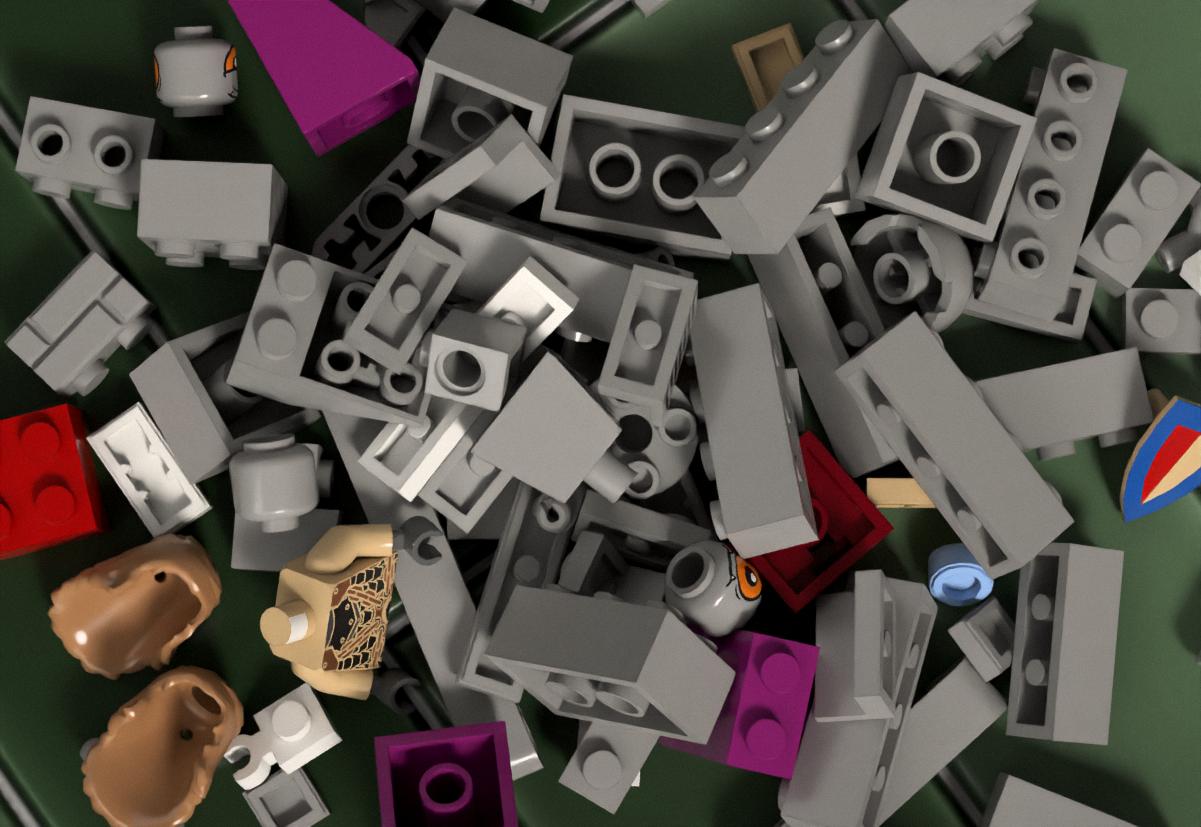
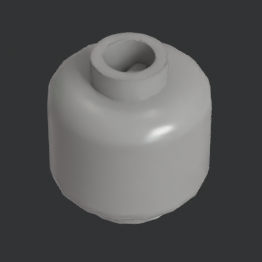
[229,434,319,533]

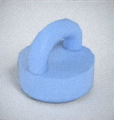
[928,543,994,607]

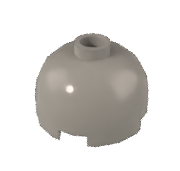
[850,212,974,333]

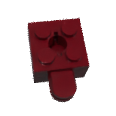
[708,430,894,614]

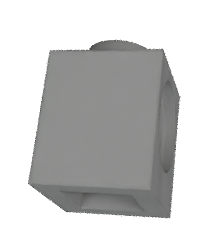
[420,308,528,413]

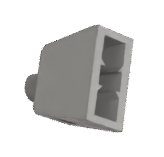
[470,349,637,504]

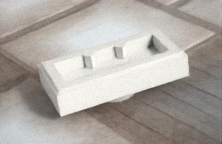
[86,402,213,537]

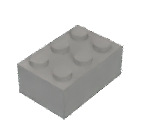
[540,94,746,265]
[484,584,737,745]

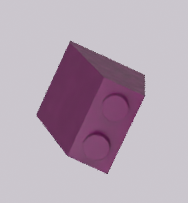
[228,0,421,157]
[658,624,820,780]
[374,721,519,827]

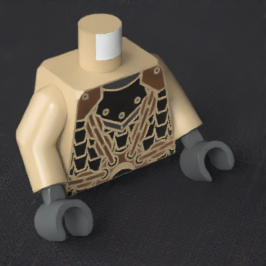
[260,516,443,715]

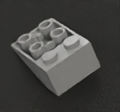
[226,243,459,427]

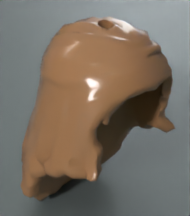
[47,533,223,680]
[81,665,244,827]

